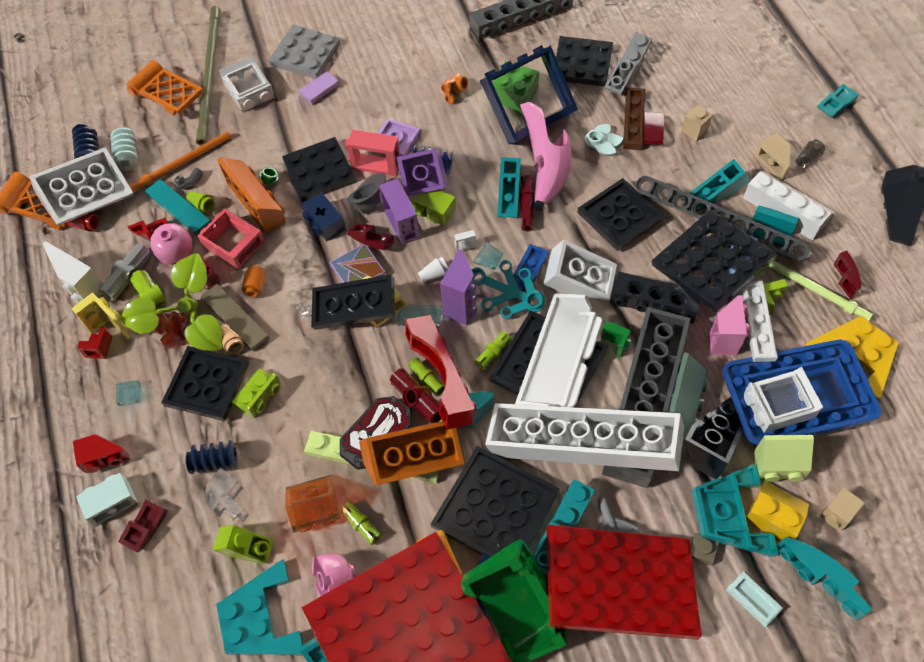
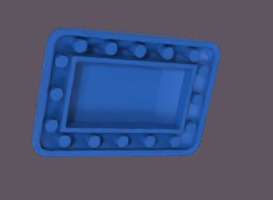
[722,339,881,445]

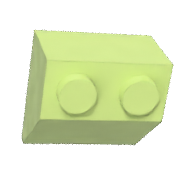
[753,435,814,482]

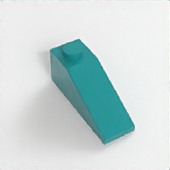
[497,157,521,218]
[685,159,750,212]

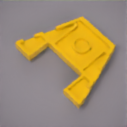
[804,316,899,401]

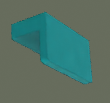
[752,205,799,247]

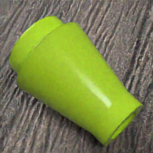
[186,191,215,213]

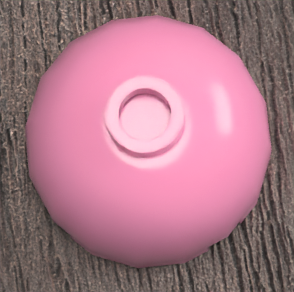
[150,224,193,265]
[312,553,356,597]

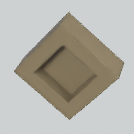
[691,532,719,566]

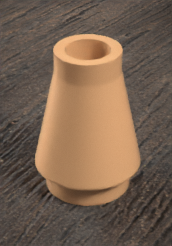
[221,324,244,355]

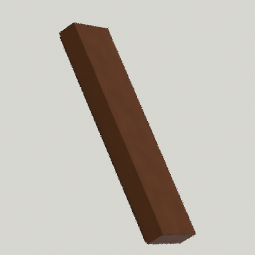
[623,87,645,150]

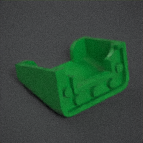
[461,539,568,662]

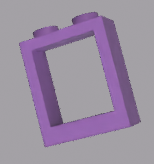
[379,179,420,245]

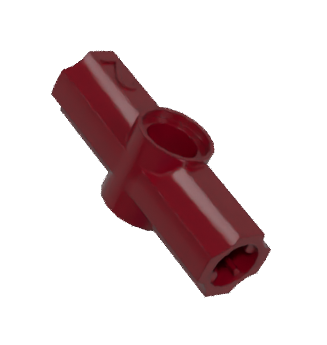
[389,368,441,424]

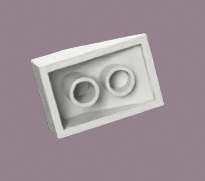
[544,240,617,301]
[43,241,103,303]

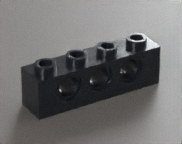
[610,271,700,323]

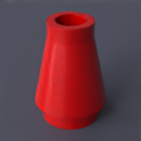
[66,212,99,232]

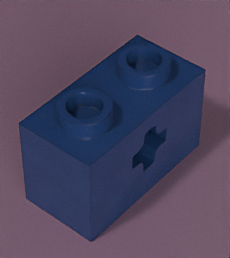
[302,192,346,241]

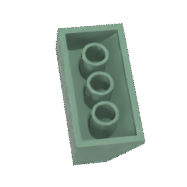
[668,352,709,459]

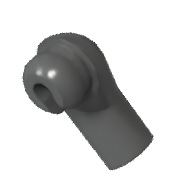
[174,168,203,189]

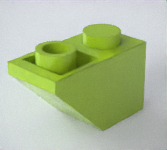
[409,190,456,226]
[212,525,274,564]

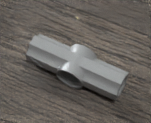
[98,243,152,301]

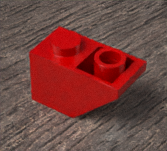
[73,434,130,473]

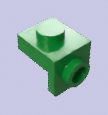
[601,321,632,357]

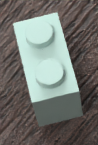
[76,473,138,527]

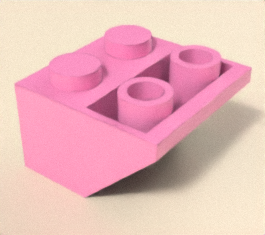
[709,296,749,355]

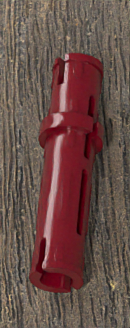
[519,175,535,232]

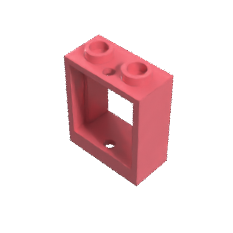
[345,129,401,177]
[198,209,265,270]

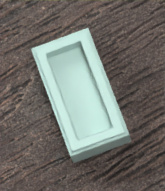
[726,571,783,627]

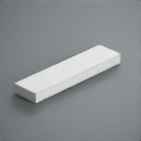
[741,281,778,362]

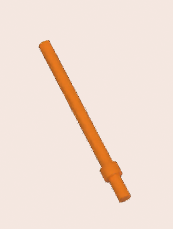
[129,131,232,192]

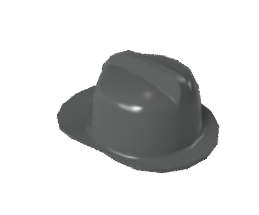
[347,173,387,214]

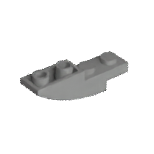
[604,32,652,95]

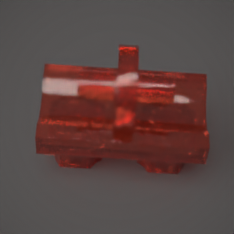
[154,311,188,349]

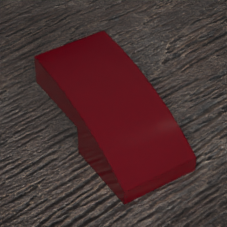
[643,112,664,145]
[347,223,394,250]
[833,250,861,300]
[118,499,169,553]

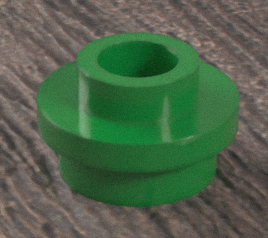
[259,167,279,185]

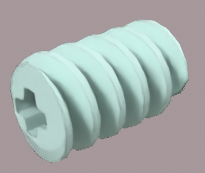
[110,128,138,171]

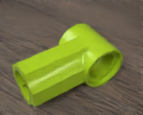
[130,270,167,306]

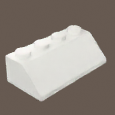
[743,171,835,240]

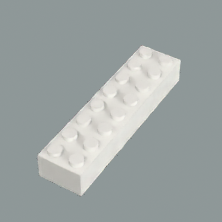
[485,403,684,471]

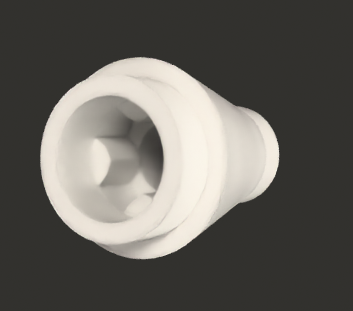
[418,257,448,284]

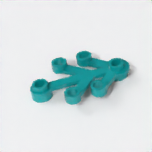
[472,260,546,320]

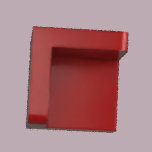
[77,327,113,359]

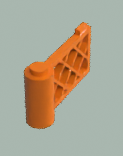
[126,60,204,115]
[0,172,68,230]

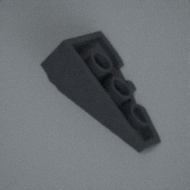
[881,165,924,246]
[683,397,744,479]

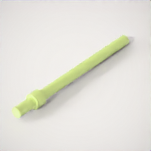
[768,261,873,321]

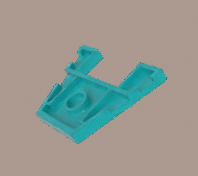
[691,464,779,557]
[216,559,304,656]

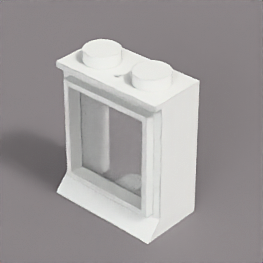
[219,56,275,112]
[744,367,823,433]

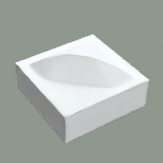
[454,230,476,252]

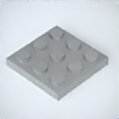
[268,24,341,79]

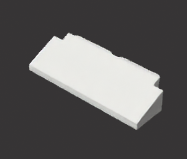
[515,294,603,408]

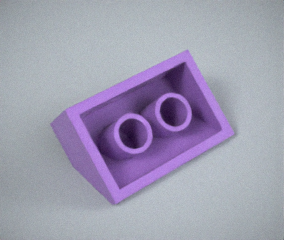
[440,250,477,326]

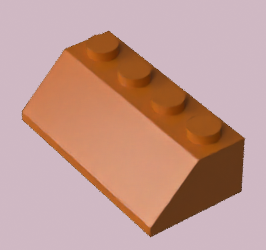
[217,157,286,234]
[359,421,464,486]

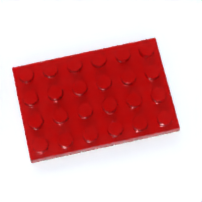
[546,525,702,640]

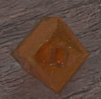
[285,475,340,533]

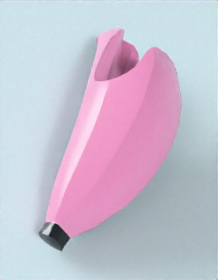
[520,102,571,211]

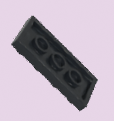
[311,274,395,330]

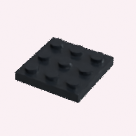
[556,36,613,86]
[282,137,356,202]
[577,178,664,252]
[161,346,249,421]

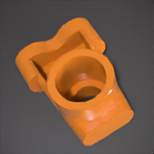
[441,73,468,104]

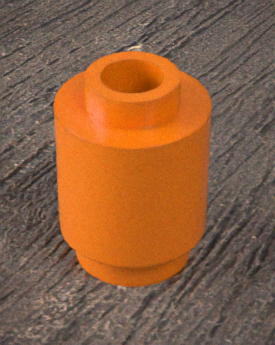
[242,265,266,298]

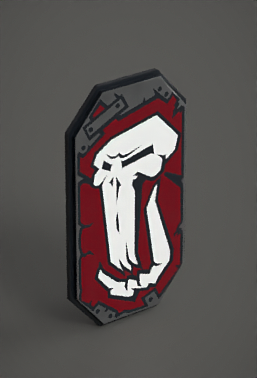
[340,396,412,470]

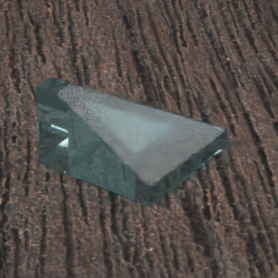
[473,242,503,270]

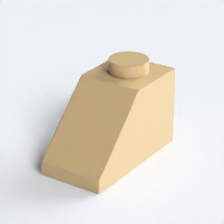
[755,133,791,181]

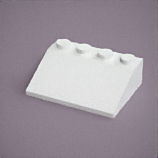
[29,147,134,226]

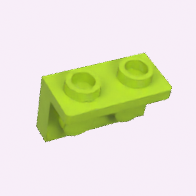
[232,368,281,418]

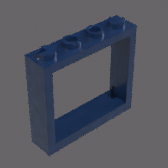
[480,45,578,144]

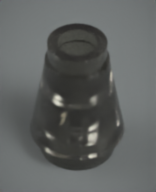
[796,139,825,168]

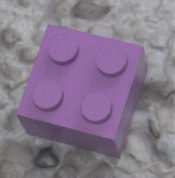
[397,147,448,196]

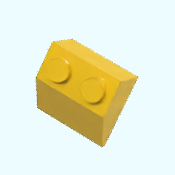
[746,480,809,541]

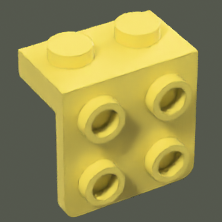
[71,293,131,340]

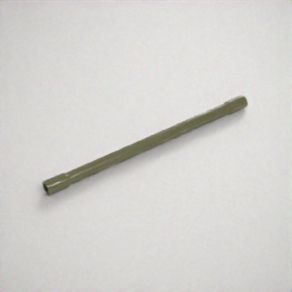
[196,6,221,146]

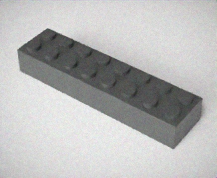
[602,307,691,488]

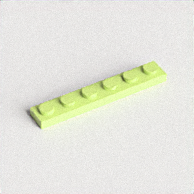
[304,431,440,484]

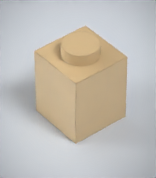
[681,105,713,141]
[820,487,864,531]

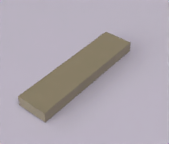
[201,284,270,351]

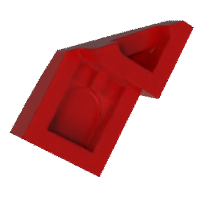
[127,217,169,241]

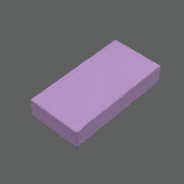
[299,72,339,105]

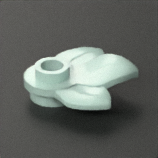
[585,124,623,155]

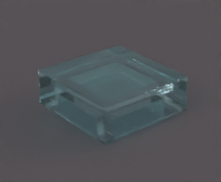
[116,380,141,406]

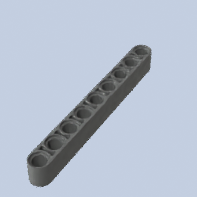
[636,176,809,262]

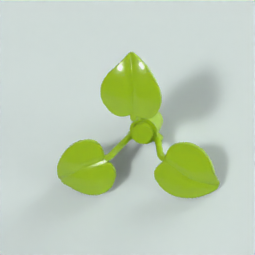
[121,253,223,351]

